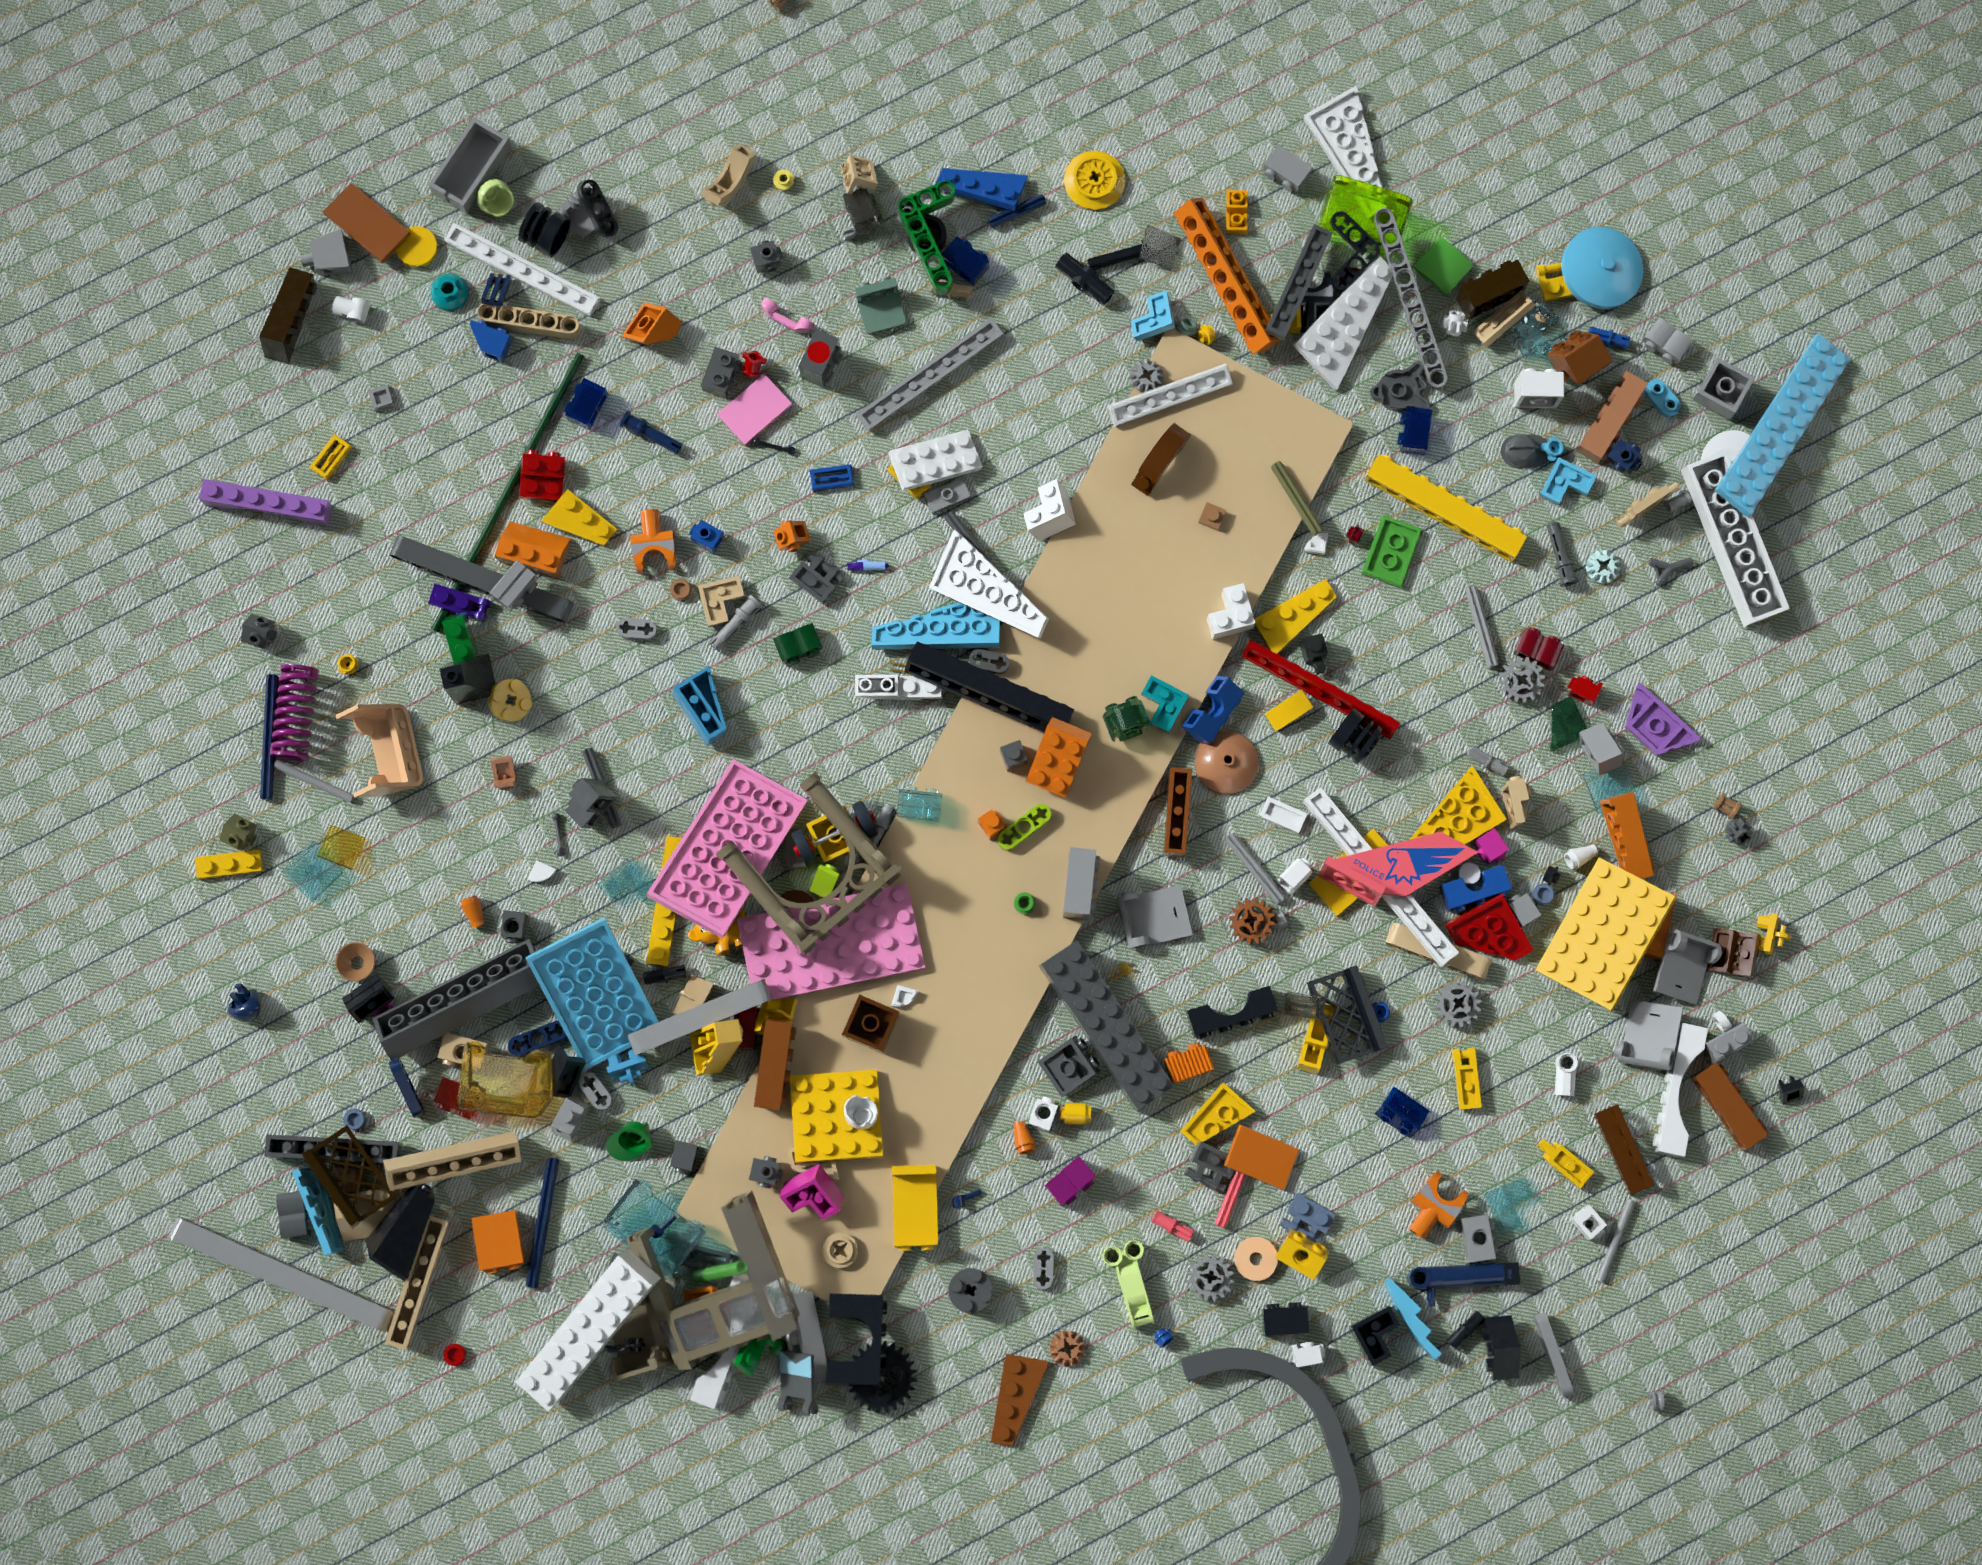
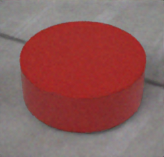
[443,1344,467,1366]

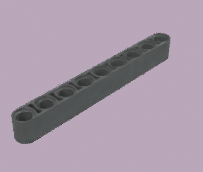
[389,535,574,623]

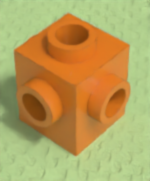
[773,520,811,553]

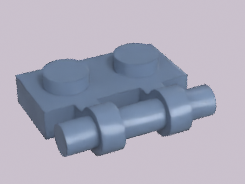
[1280,1193,1336,1243]

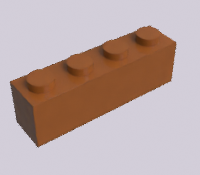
[1163,767,1192,858]
[754,1018,797,1110]
[1691,1062,1768,1151]

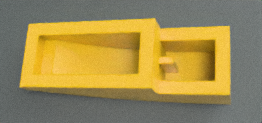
[1296,1004,1335,1075]

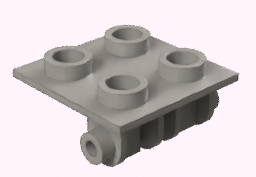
[554,185,613,240]

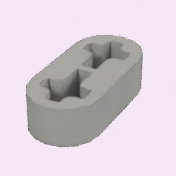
[616,618,657,641]
[579,1073,613,1110]
[1033,1247,1054,1290]

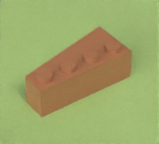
[1576,370,1648,464]

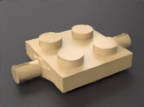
[1616,482,1680,529]

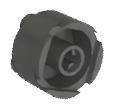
[948,1268,993,1313]

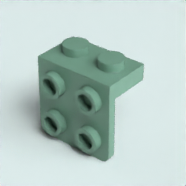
[855,277,906,334]

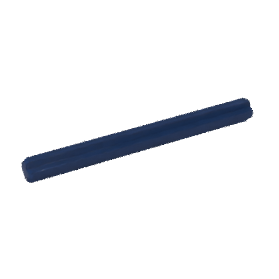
[260,674,279,800]
[526,1157,559,1288]

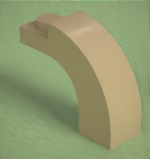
[701,143,758,207]

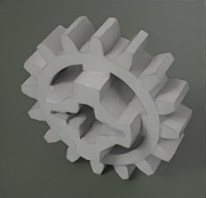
[1498,656,1545,703]
[1434,980,1482,1028]
[1186,1253,1234,1301]

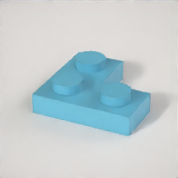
[1131,291,1175,342]
[1539,457,1596,505]

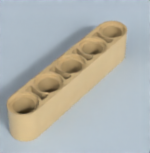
[477,304,581,340]
[1385,922,1492,981]

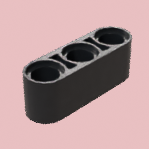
[577,179,618,237]

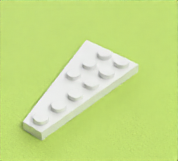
[1303,85,1387,220]
[1293,257,1392,390]
[929,529,1049,638]

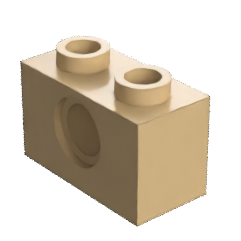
[438,1033,490,1072]

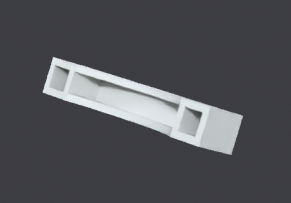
[1653,1023,1708,1158]
[690,1274,757,1409]

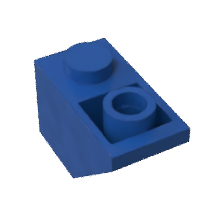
[469,320,513,363]

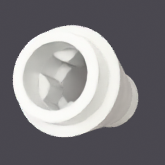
[1564,844,1598,869]

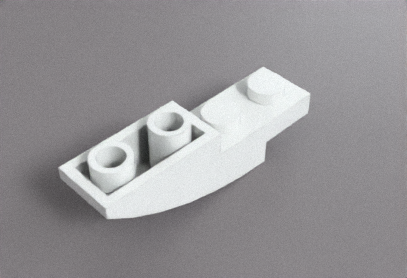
[855,675,942,700]

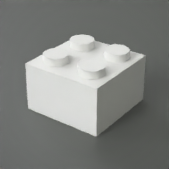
[1514,368,1564,408]

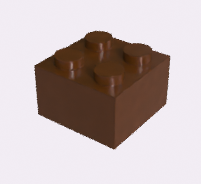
[842,994,900,1054]

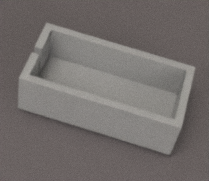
[428,117,512,214]

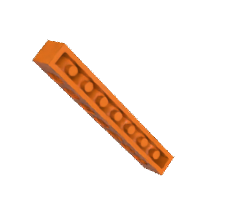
[1174,197,1281,355]

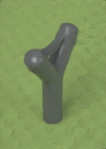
[1648,557,1693,587]

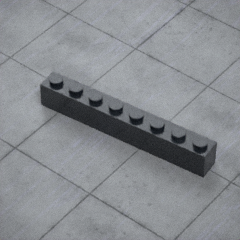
[904,641,1074,733]

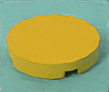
[396,226,438,268]

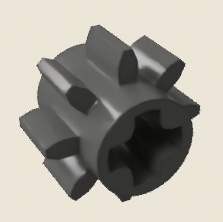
[1725,818,1753,845]

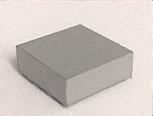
[368,385,395,412]

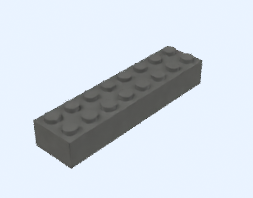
[372,939,540,1061]
[1039,941,1174,1111]

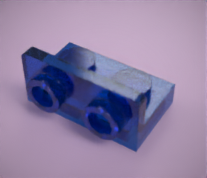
[1375,1086,1430,1138]

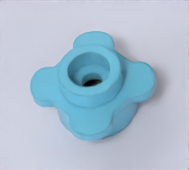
[1541,436,1565,461]

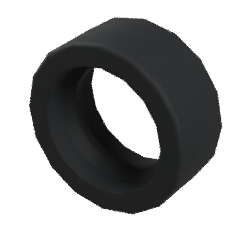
[907,214,947,254]

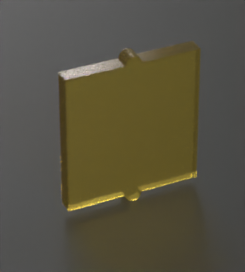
[317,824,366,870]

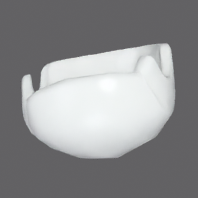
[844,1095,878,1129]

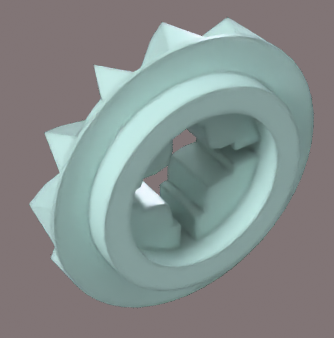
[1586,550,1620,584]

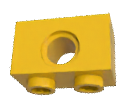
[1275,1229,1330,1281]

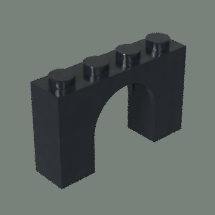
[826,1293,887,1387]

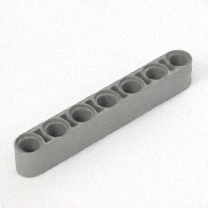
[627,979,772,1055]

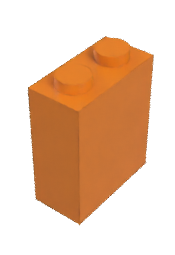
[471,1210,526,1275]

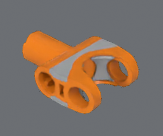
[630,509,676,574]
[1408,1170,1469,1240]

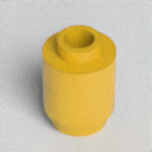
[1060,1102,1091,1125]

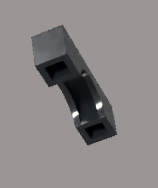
[1186,986,1278,1039]

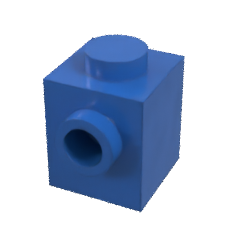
[689,520,724,554]

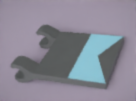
[777,1350,819,1416]

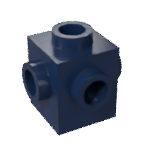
[1608,439,1643,475]

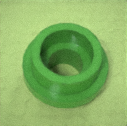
[1014,892,1036,914]

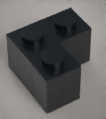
[1348,1306,1401,1366]
[1481,1315,1520,1381]

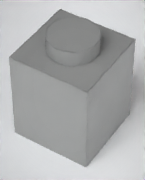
[1509,893,1541,927]

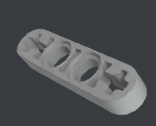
[1533,1312,1574,1398]

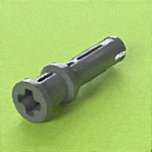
[1546,522,1579,587]

